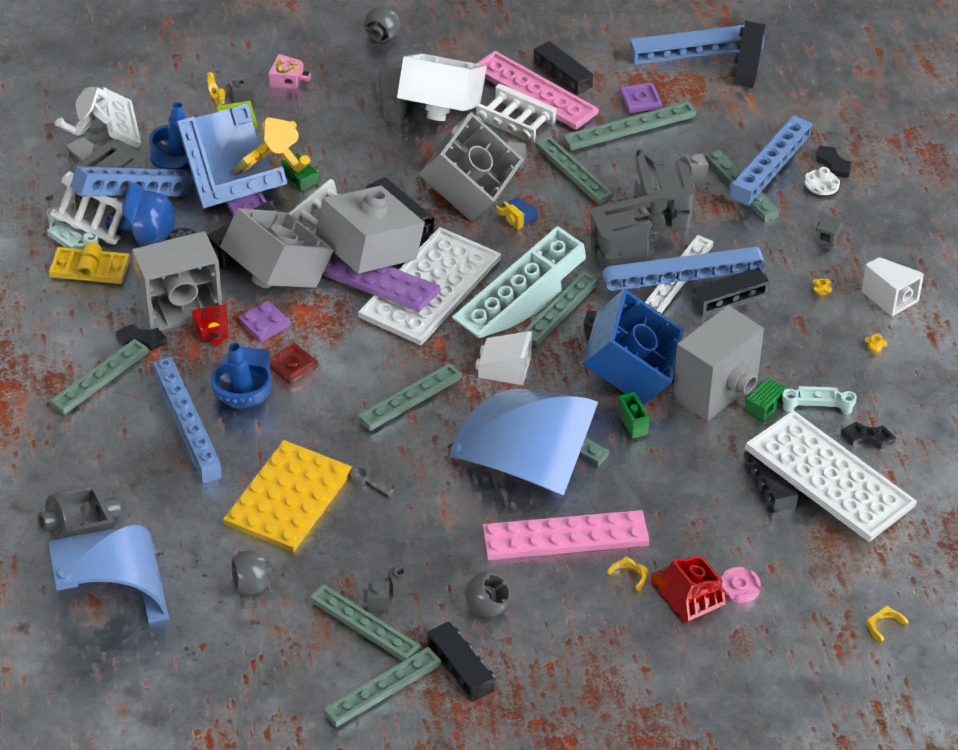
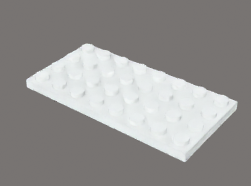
[358,227,501,346]
[744,410,917,542]

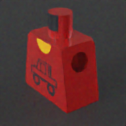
[191,304,229,346]

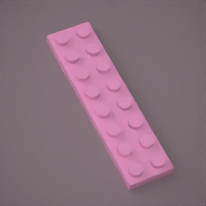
[476,51,598,130]
[483,510,649,560]

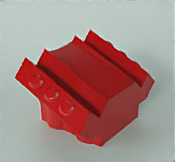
[651,556,726,622]

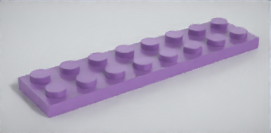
[322,252,441,312]

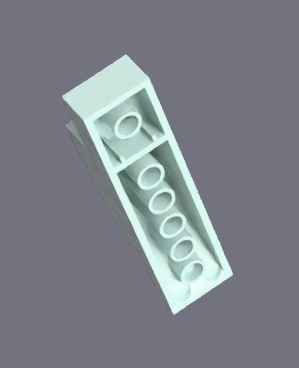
[452,226,586,338]

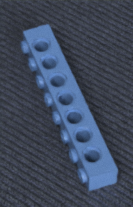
[729,115,812,206]
[70,167,194,198]
[153,357,222,483]

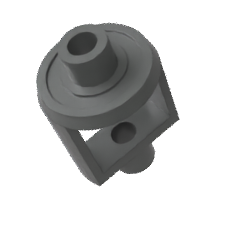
[37,485,121,539]

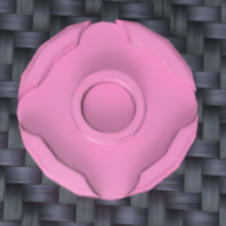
[720,567,761,603]

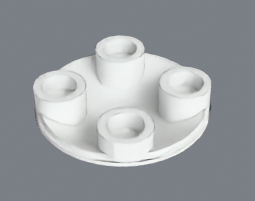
[804,167,840,195]

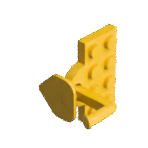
[231,118,310,175]

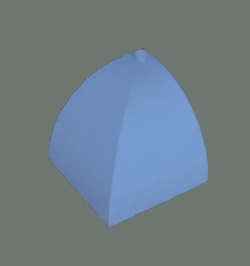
[176,104,288,208]
[449,389,598,495]
[48,525,169,623]

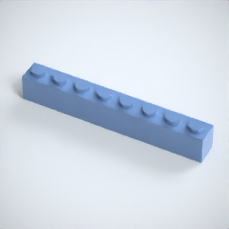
[629,25,765,65]

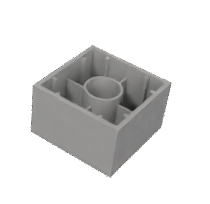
[418,112,524,222]
[315,186,425,274]
[220,208,334,288]
[132,231,222,331]
[672,305,764,422]

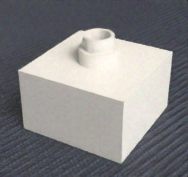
[397,53,487,121]

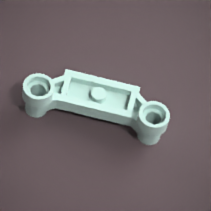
[47,207,98,249]
[782,386,857,414]

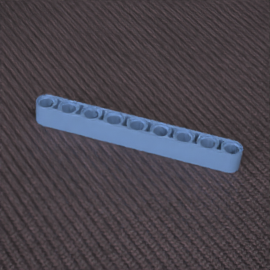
[602,247,766,291]

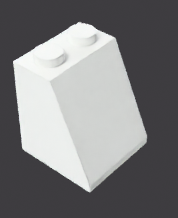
[861,257,924,316]
[476,331,532,385]

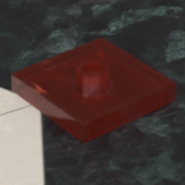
[270,343,319,385]

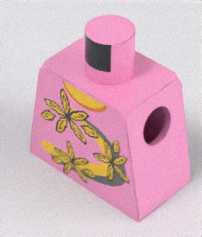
[268,54,311,89]

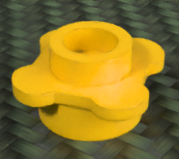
[812,279,832,295]
[865,333,887,352]

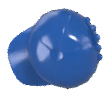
[149,102,189,169]
[105,182,175,247]
[210,343,272,409]

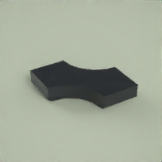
[816,145,852,177]
[115,324,168,351]
[840,422,896,450]

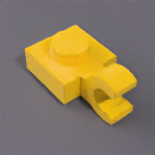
[496,201,524,230]

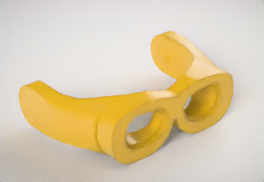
[207,72,225,105]
[607,556,649,591]
[866,606,908,643]

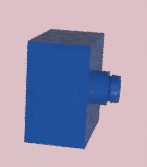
[583,288,684,405]

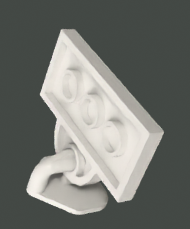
[55,87,142,149]

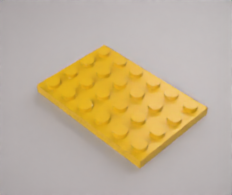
[223,440,353,553]

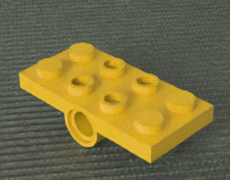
[49,242,130,284]

